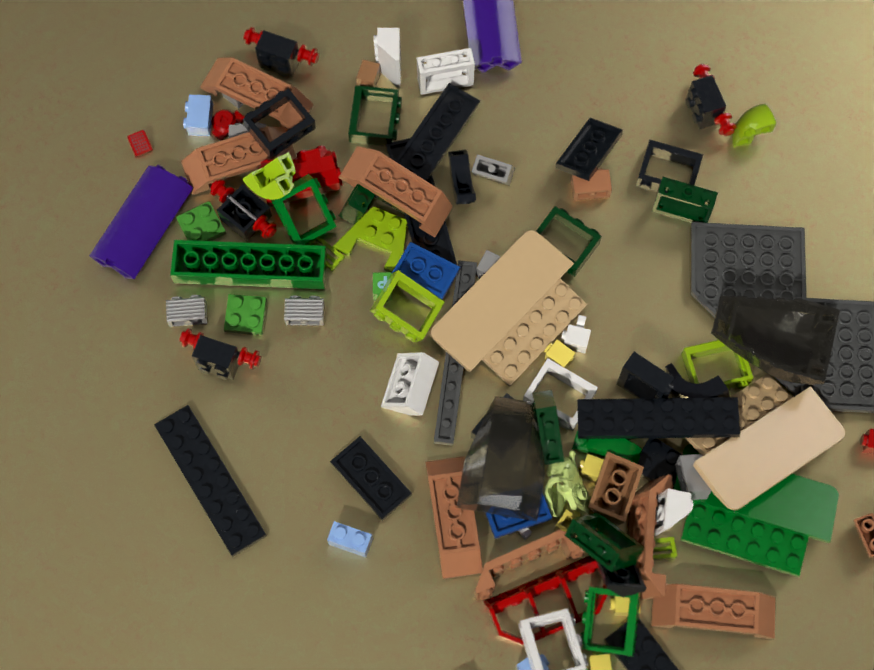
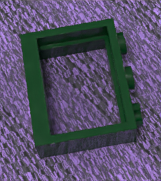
[348,85,402,146]
[652,177,718,223]
[338,184,375,225]
[536,206,602,277]
[532,390,564,465]
[564,513,645,572]

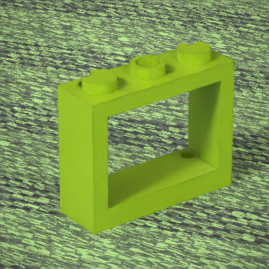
[370,270,444,342]
[681,335,753,391]

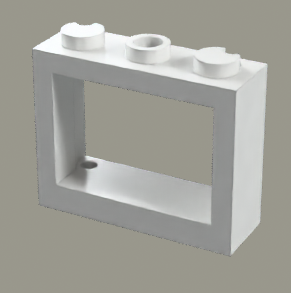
[417,48,475,95]
[523,358,598,431]
[519,608,588,670]

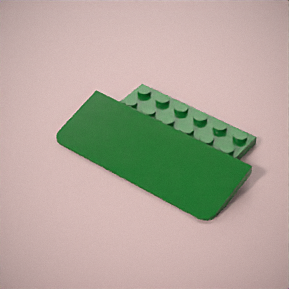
[673,444,839,577]

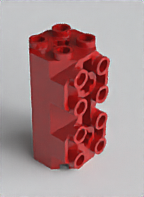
[258,146,343,207]

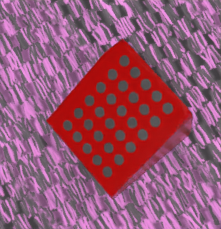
[127,130,153,157]

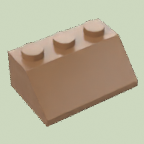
[587,452,644,525]

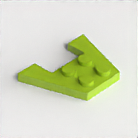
[333,206,407,272]

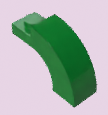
[572,431,642,464]

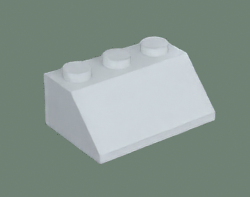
[374,28,401,87]
[381,352,439,415]
[654,489,693,537]

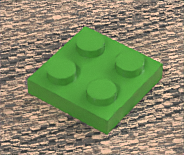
[176,201,226,241]
[224,294,267,335]

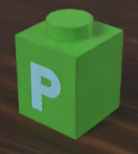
[373,272,392,302]

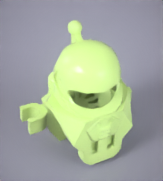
[544,450,591,519]

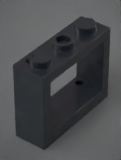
[243,88,316,159]
[636,140,703,193]
[617,351,674,399]

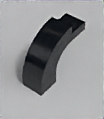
[448,150,476,205]
[665,363,730,398]

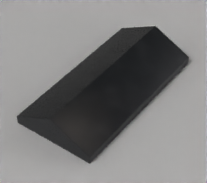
[596,531,647,597]

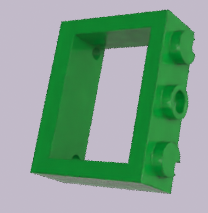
[271,174,337,245]
[580,586,641,656]

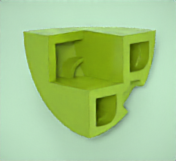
[732,104,776,147]
[243,152,295,200]

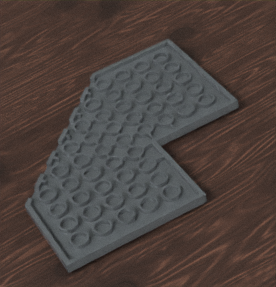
[691,222,874,413]

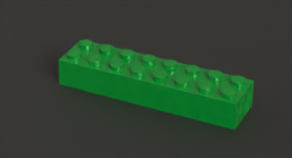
[170,240,327,289]

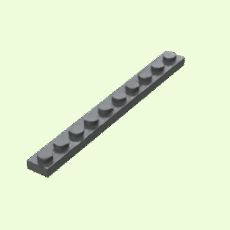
[434,260,477,446]

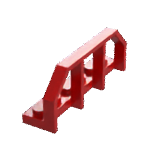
[483,555,607,645]

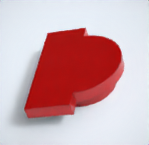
[211,110,244,141]

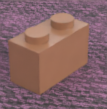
[571,168,612,201]

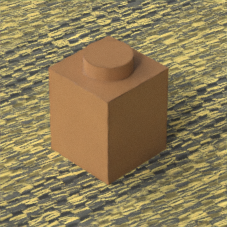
[356,60,381,87]

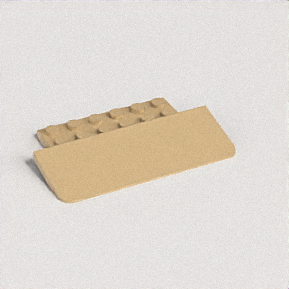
[431,230,587,386]
[685,374,845,510]

